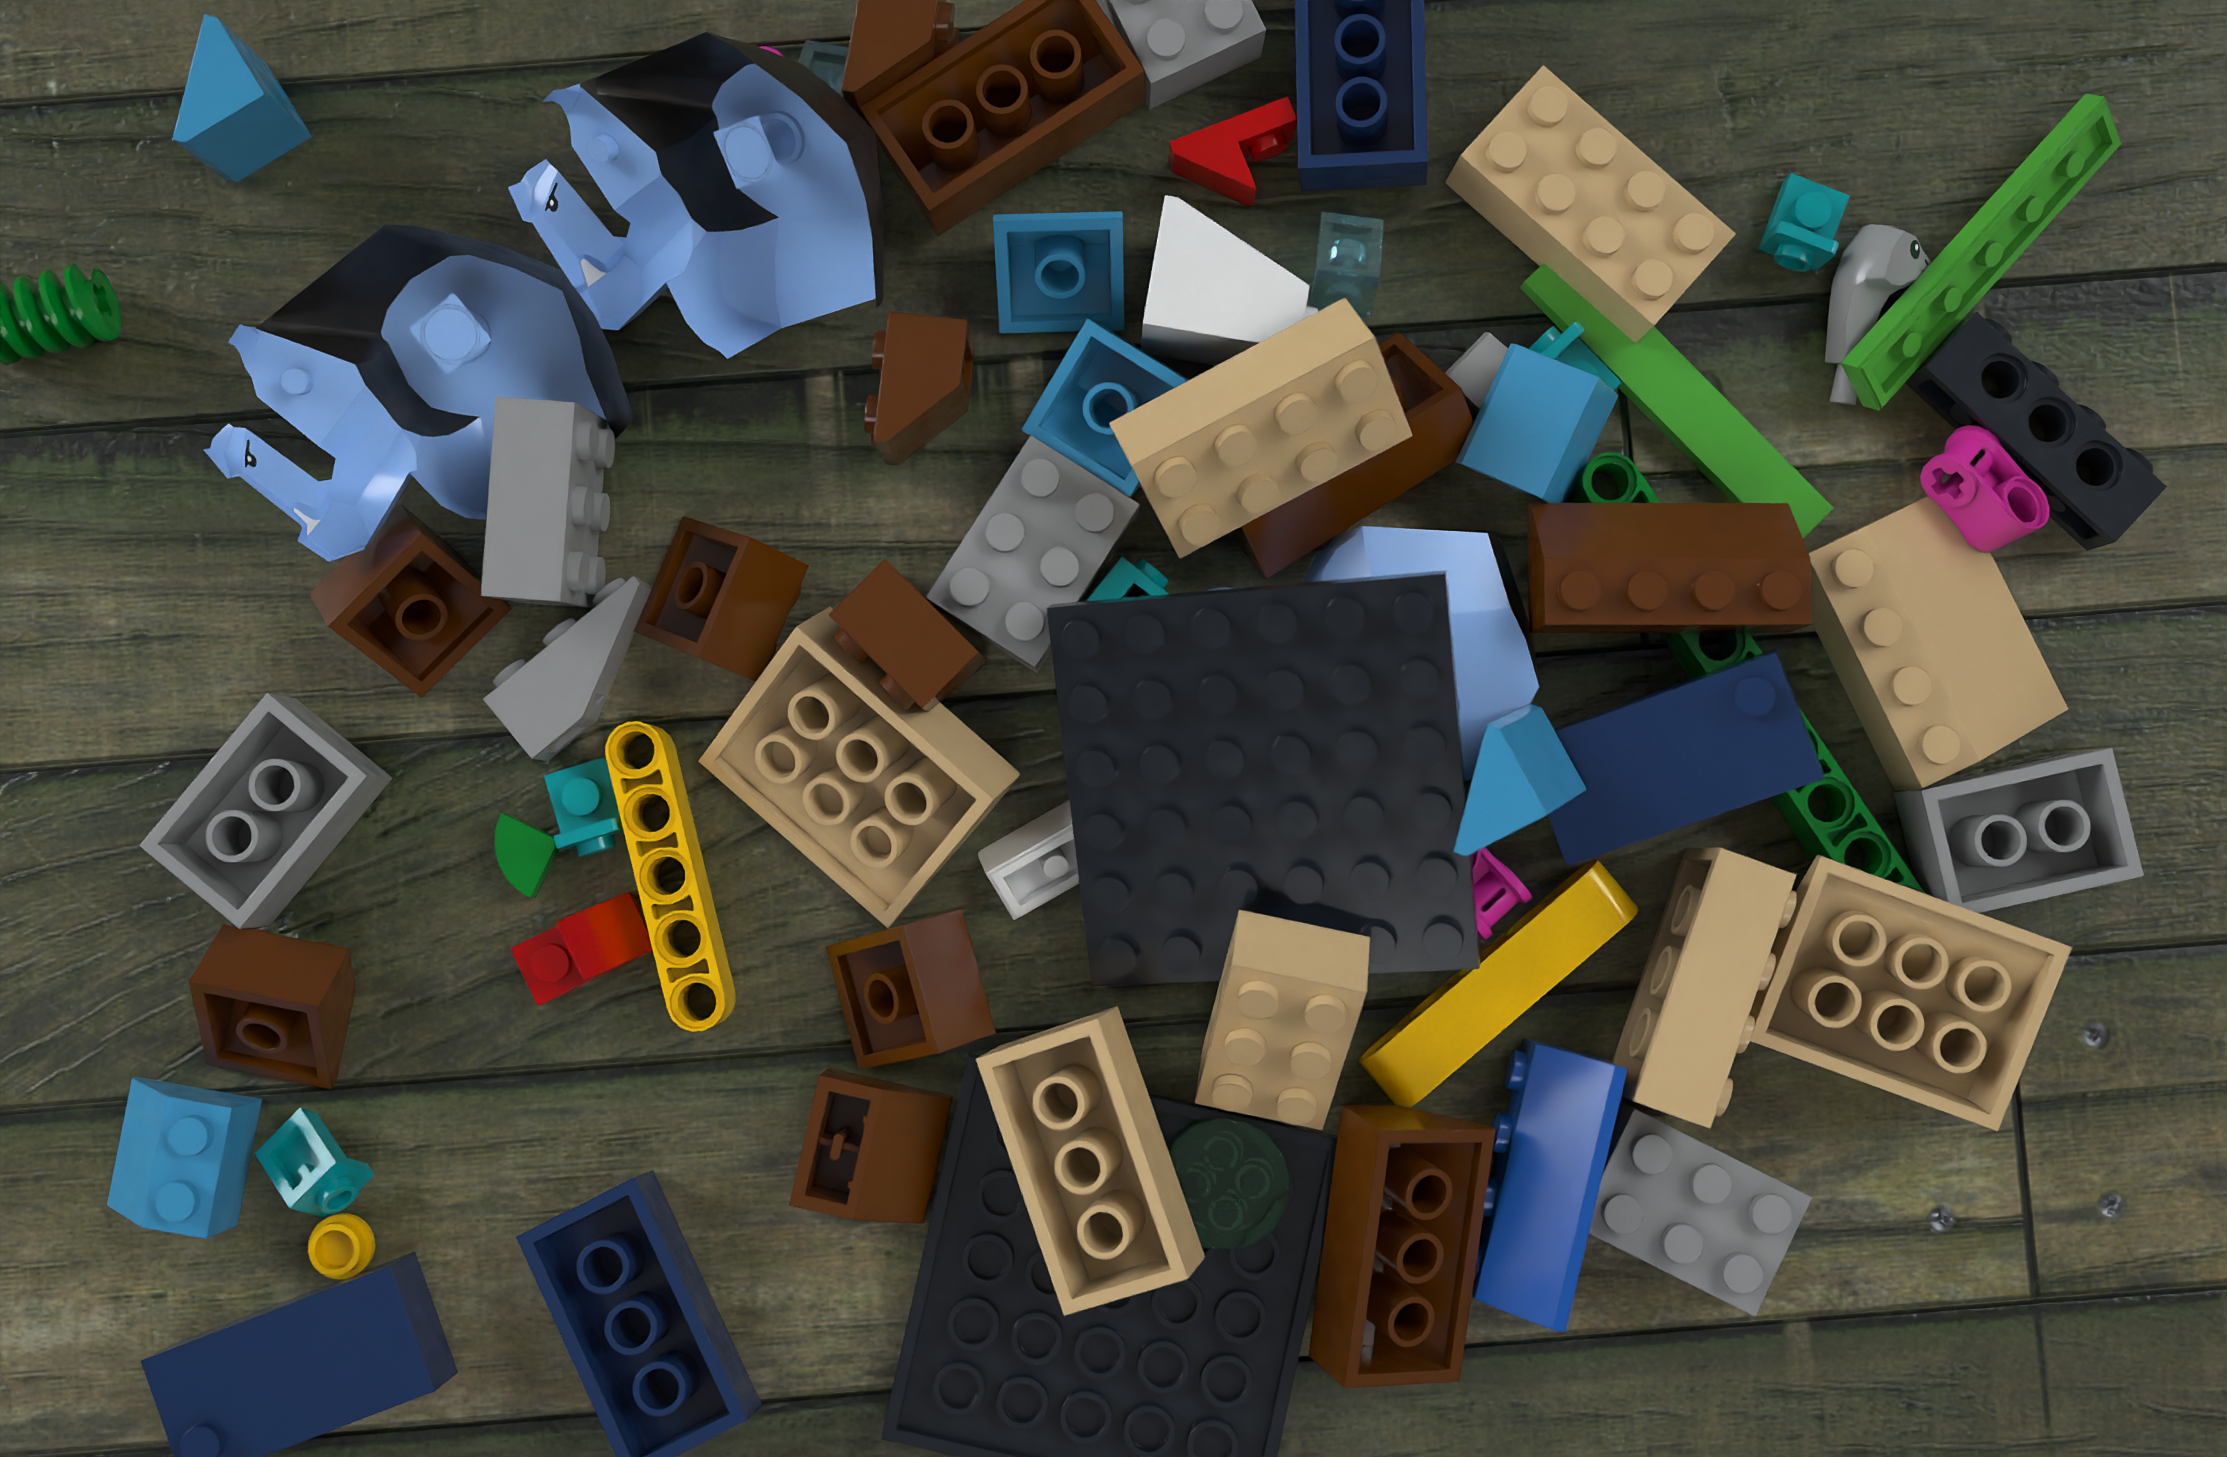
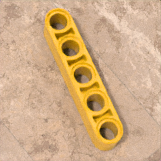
[605,721,736,1032]
[1359,859,1640,1108]

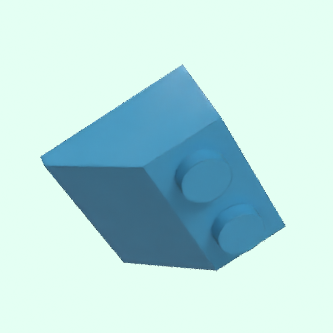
[1021,318,1190,498]
[107,1077,262,1239]

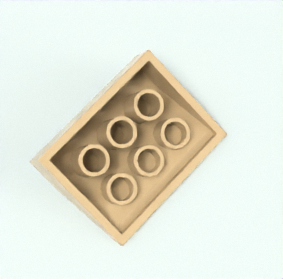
[1808,496,2068,790]
[699,607,1021,928]
[1749,855,2072,1131]

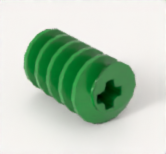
[0,264,122,365]

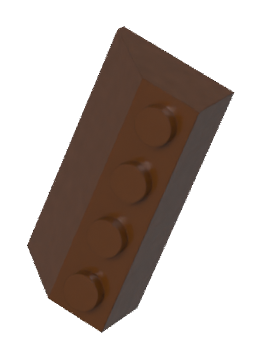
[860,0,1146,236]
[1230,332,1474,579]
[1528,503,1812,633]
[1308,1105,1495,1388]

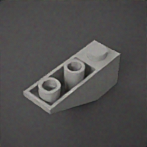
[483,576,651,761]

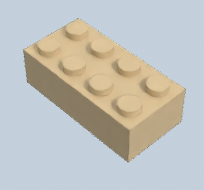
[1445,65,1736,344]
[1109,298,1413,559]
[1612,848,1797,1129]
[976,1006,1205,1316]

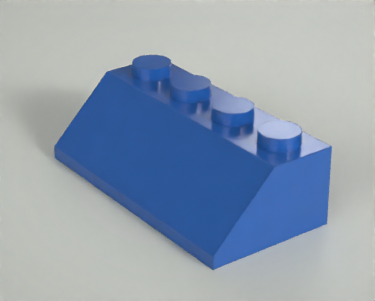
[1472,1038,1628,1333]

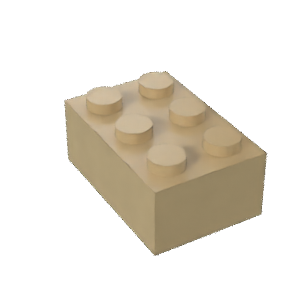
[1195,910,1370,1130]

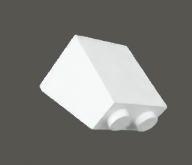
[1141,195,1318,366]

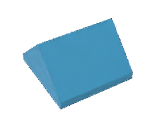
[172,14,312,183]
[993,211,1124,333]
[1456,343,1619,503]
[1454,704,1587,856]

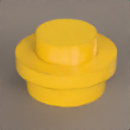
[308,1213,375,1280]

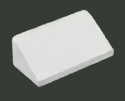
[978,800,1079,920]

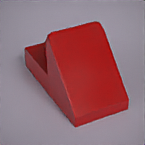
[1168,96,1297,207]
[510,892,653,1006]

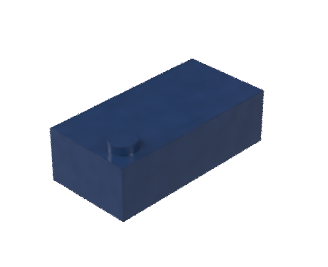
[1295,0,1428,191]
[1548,649,1824,866]
[516,1170,762,1457]
[141,1252,458,1457]

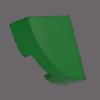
[495,813,559,898]

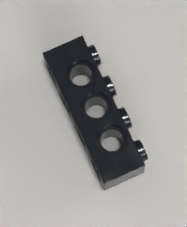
[1905,312,2167,551]

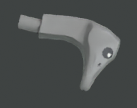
[1825,224,1932,405]

